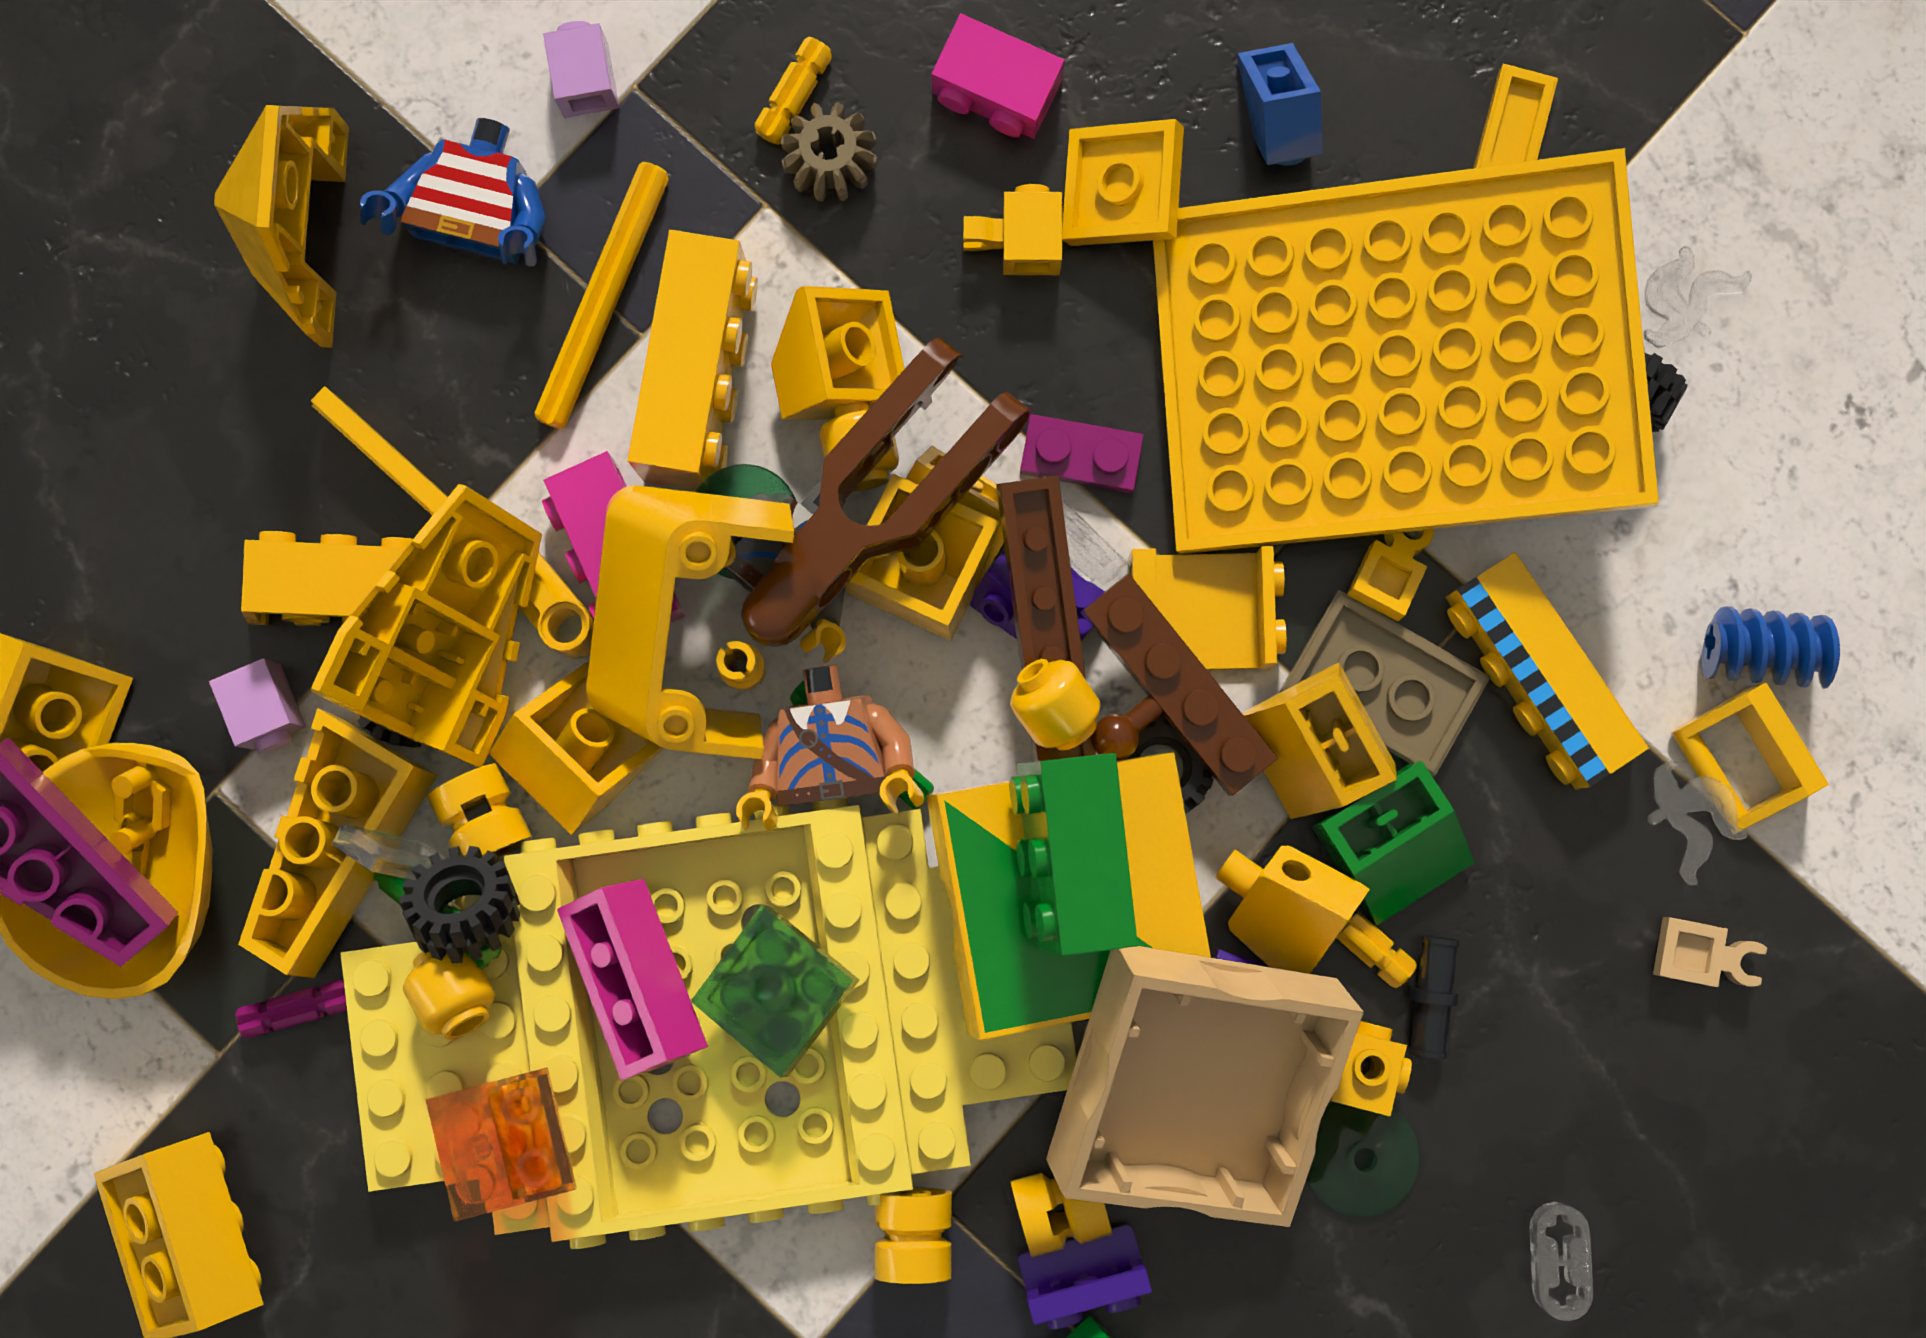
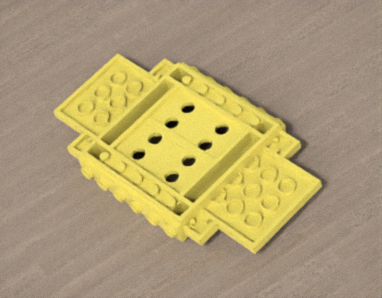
[340,797,1077,1249]

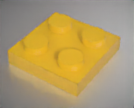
[1062,119,1184,246]

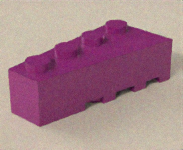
[0,738,178,967]

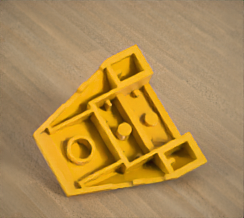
[214,105,349,348]
[311,484,542,768]

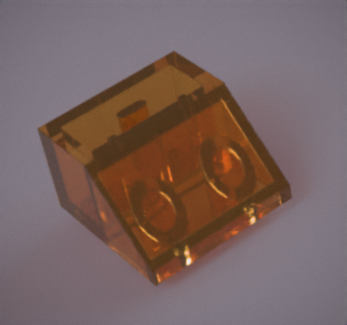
[426,1067,577,1222]

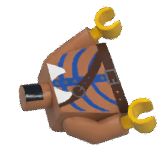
[736,664,924,831]

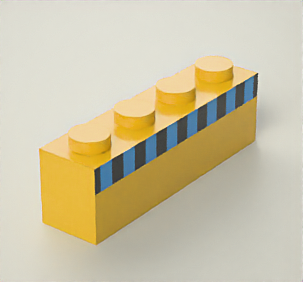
[1445,552,1649,790]

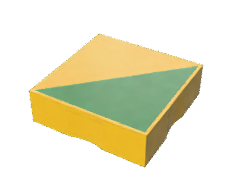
[926,752,1211,1040]

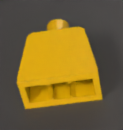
[1215,846,1370,974]

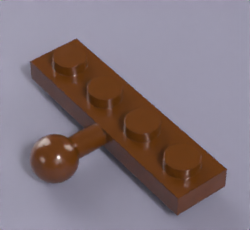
[1080,573,1278,796]

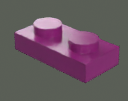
[1020,414,1144,494]

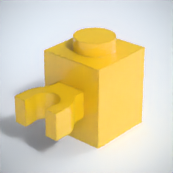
[963,184,1062,275]

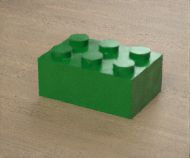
[1009,753,1138,956]

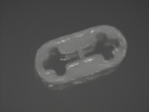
[1529,1202,1593,1321]

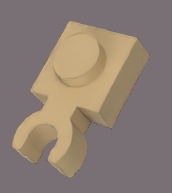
[1653,917,1767,987]

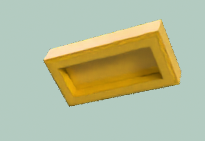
[1474,64,1558,168]

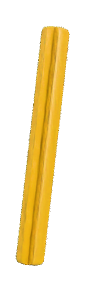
[535,162,669,429]

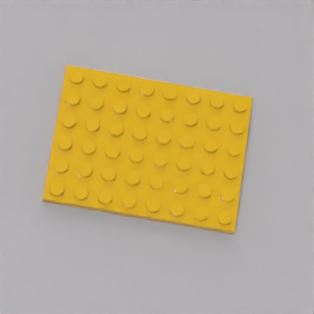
[1153,148,1659,554]

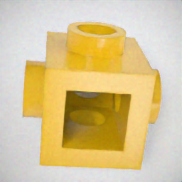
[1330,1021,1412,1116]

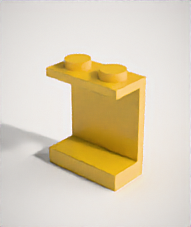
[1128,546,1287,670]

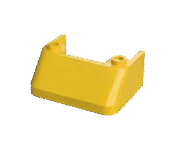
[586,485,795,759]

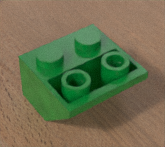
[1311,760,1475,926]

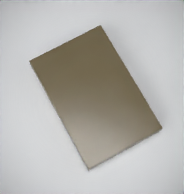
[1279,590,1491,777]

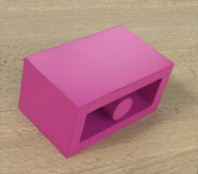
[931,13,1065,139]

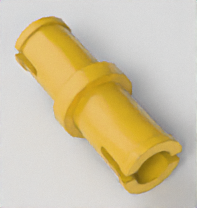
[716,641,766,691]

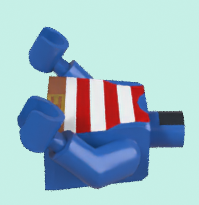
[360,118,546,266]

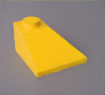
[771,286,905,420]

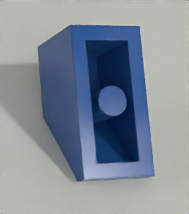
[1238,43,1323,166]

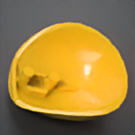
[0,743,213,999]

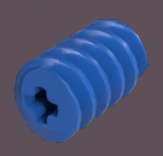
[1702,606,1840,689]

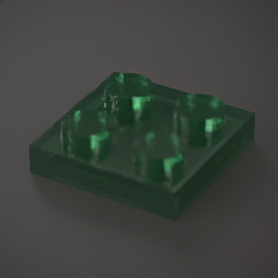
[690,905,860,1078]

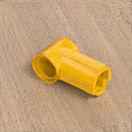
[519,552,594,659]

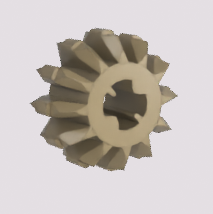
[781,102,877,202]

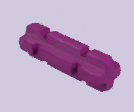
[236,979,347,1038]

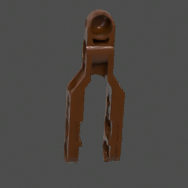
[741,337,1031,647]

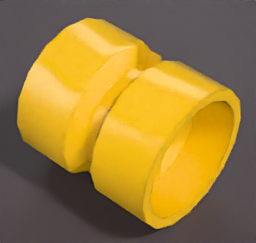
[427,763,533,858]
[1010,1172,1113,1258]
[875,1187,952,1284]

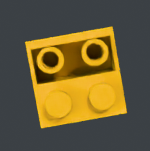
[1242,662,1397,819]

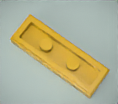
[311,386,448,516]

